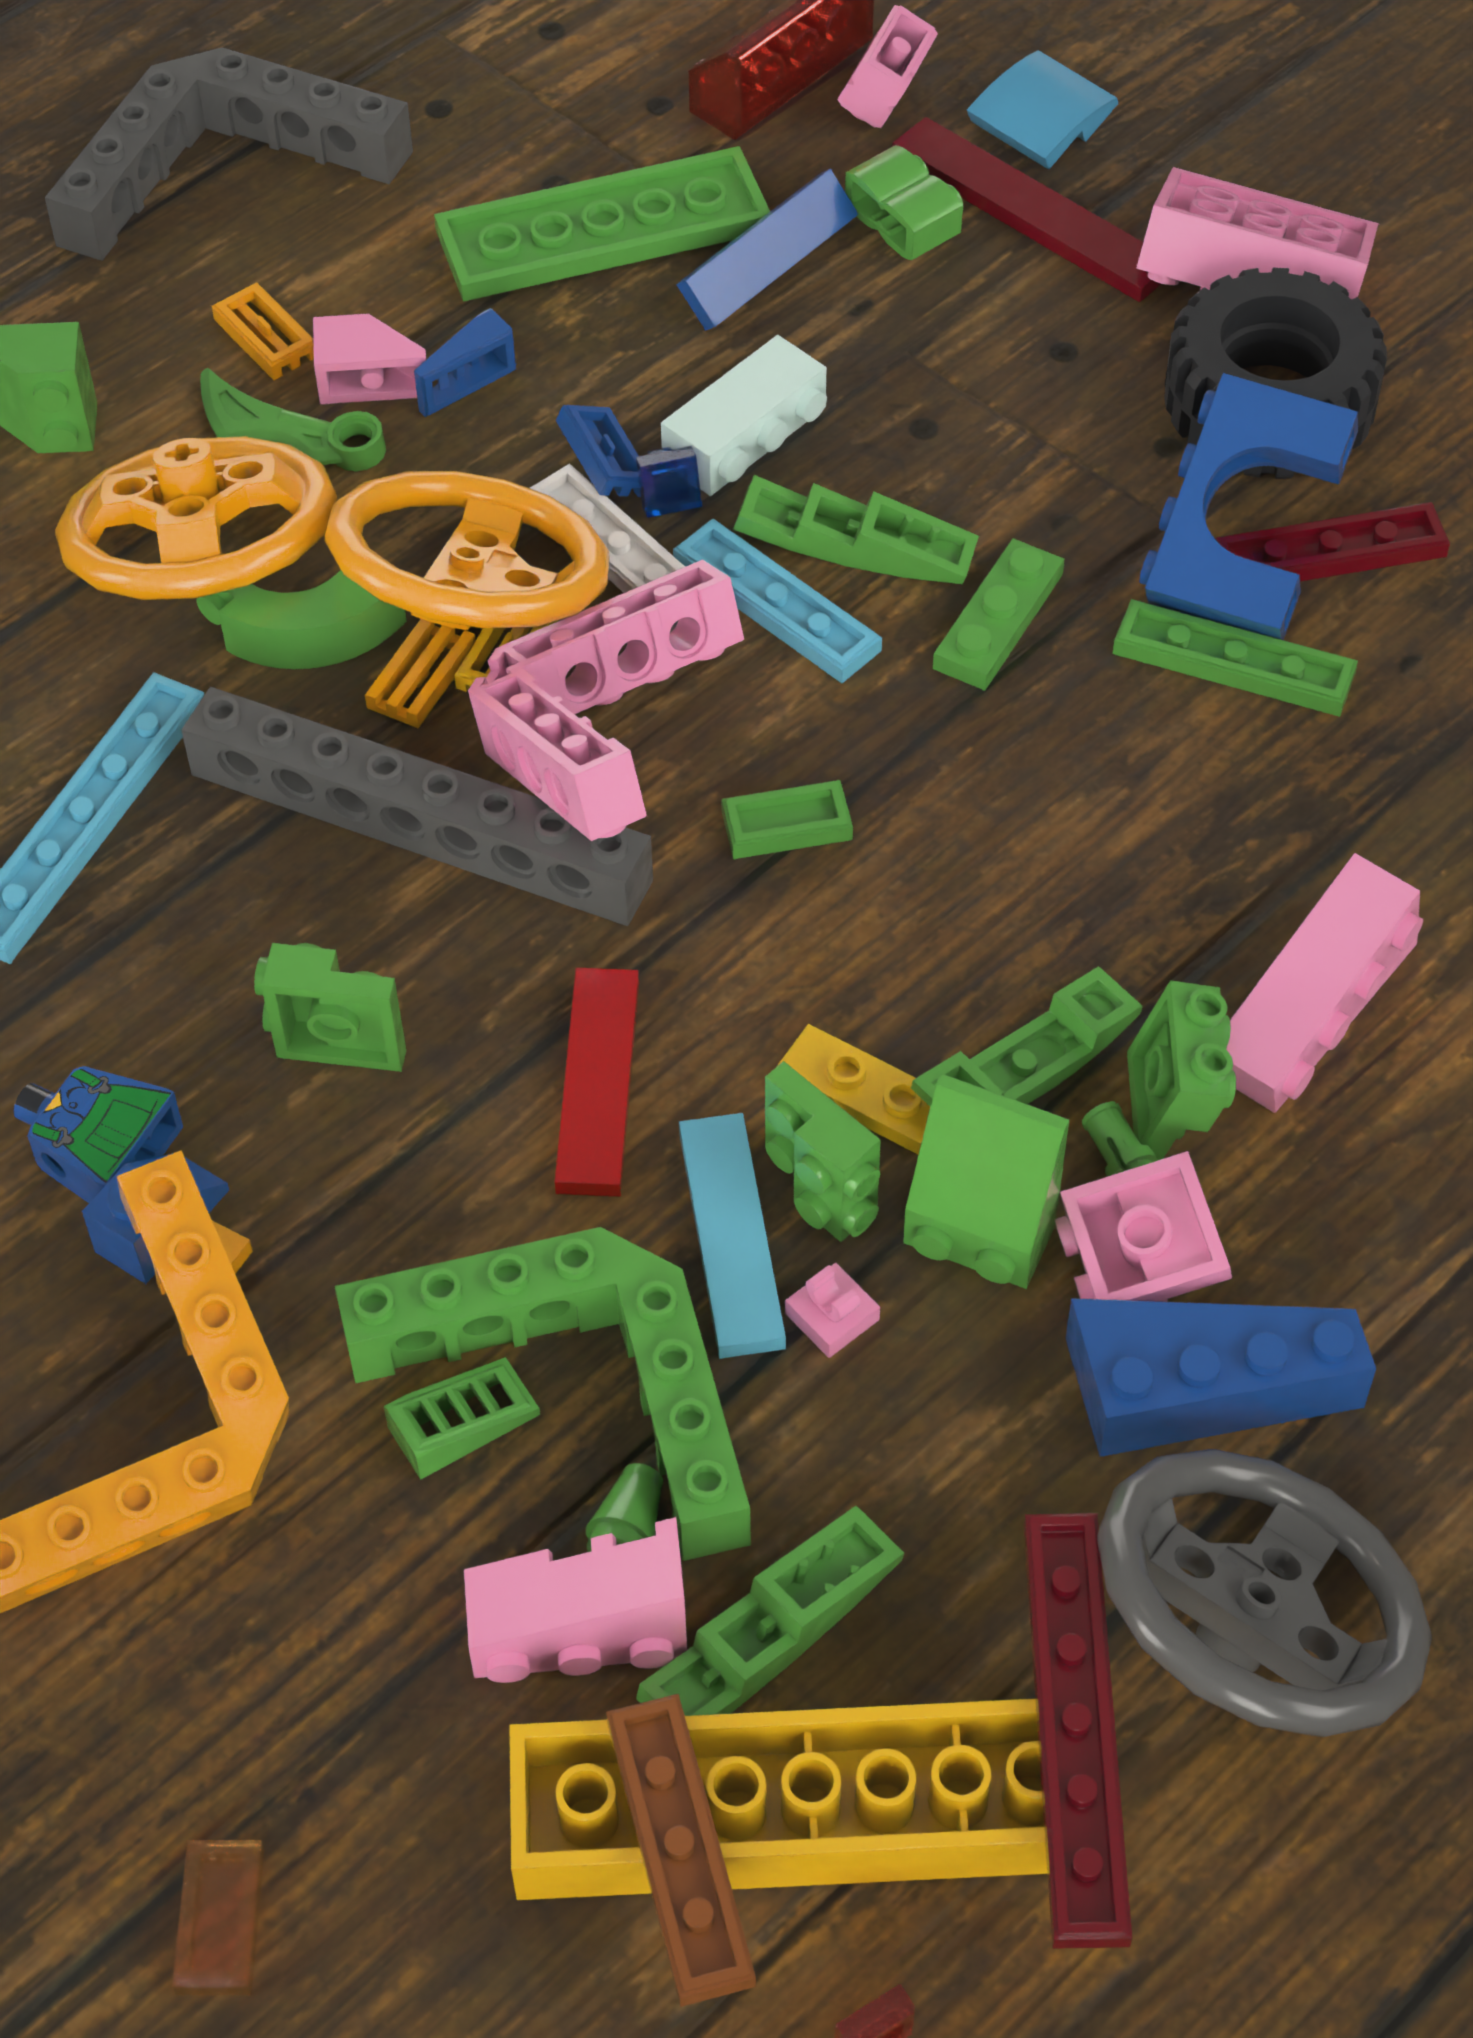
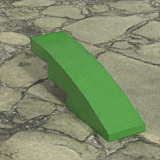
[733,475,979,584]
[636,1506,904,1716]

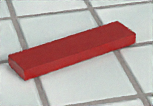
[554,968,639,1197]

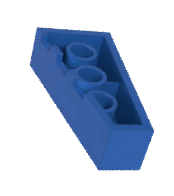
[1065,1298,1376,1457]

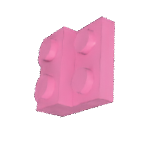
[1054,1151,1232,1302]

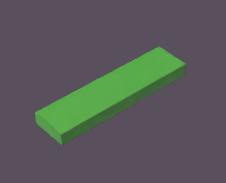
[1113,599,1358,717]

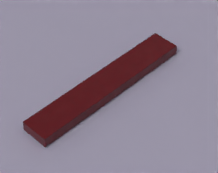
[892,117,1161,302]
[1024,1513,1132,1949]

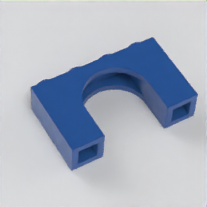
[1139,373,1358,640]

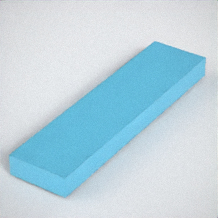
[673,519,882,683]
[679,1113,786,1359]

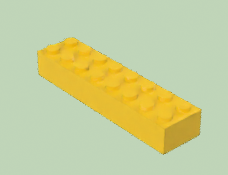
[509,1699,1047,1900]

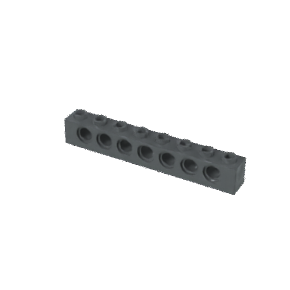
[181,686,653,926]

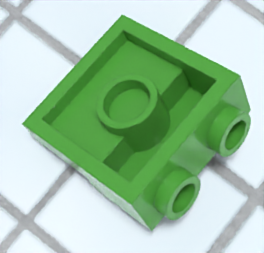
[254,943,406,1072]
[1127,980,1236,1161]
[765,1061,881,1242]

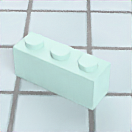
[661,335,827,496]

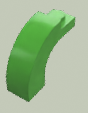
[196,570,407,669]

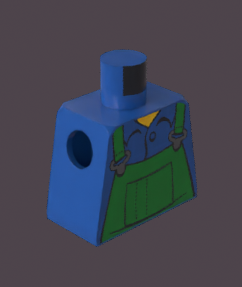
[14,1066,183,1203]

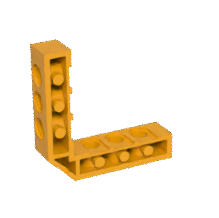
[0,1150,289,1614]

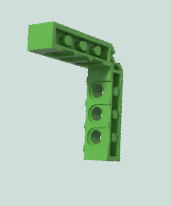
[335,1227,751,1561]

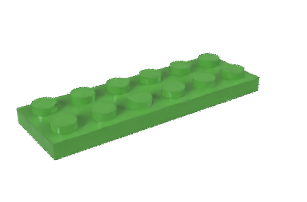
[434,146,770,302]

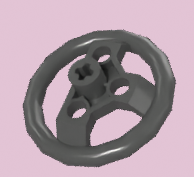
[1097,1449,1432,1737]

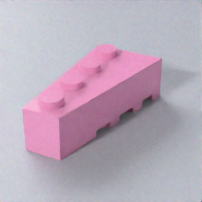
[1226,853,1423,1113]

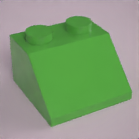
[0,322,97,453]

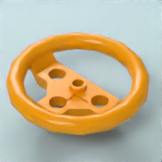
[55,436,337,600]
[325,471,610,630]

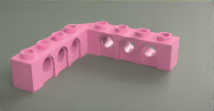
[468,560,744,841]

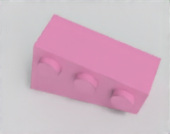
[464,1517,687,1683]

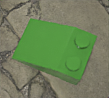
[903,1073,1069,1289]

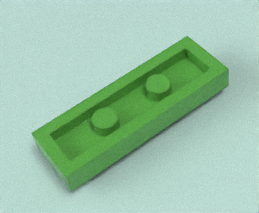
[933,538,1065,691]

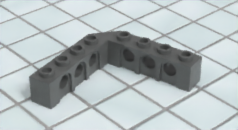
[45,48,413,261]

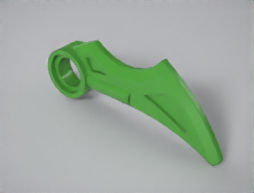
[200,368,386,471]

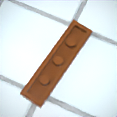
[606,1694,756,2007]

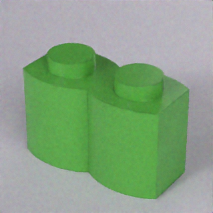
[845,145,963,260]

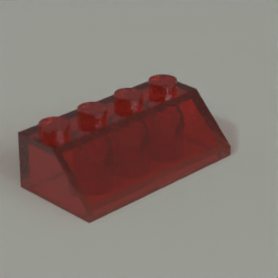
[688,0,874,140]

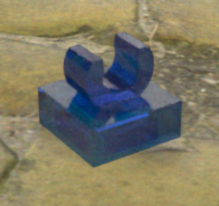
[636,446,702,518]

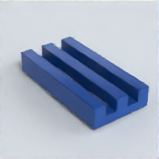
[556,405,654,497]

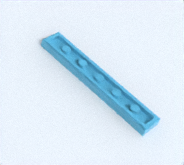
[0,672,204,964]

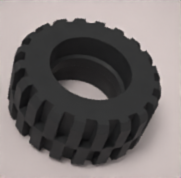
[1164,267,1387,479]

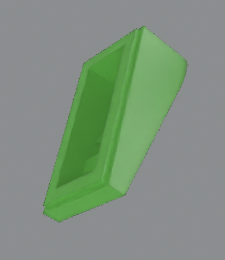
[384,1357,540,1480]

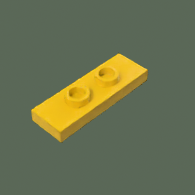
[777,1024,930,1155]

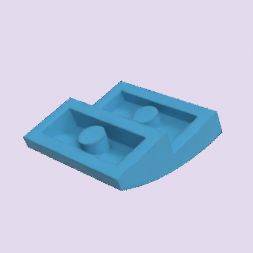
[967,50,1118,170]

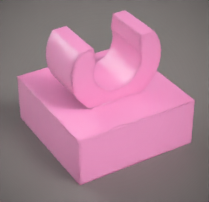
[785,1263,880,1358]

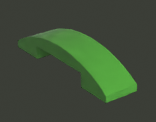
[911,966,1142,1106]

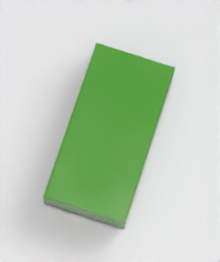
[721,780,853,859]

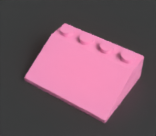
[1136,167,1378,299]

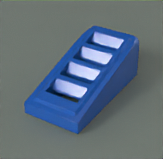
[414,308,516,417]

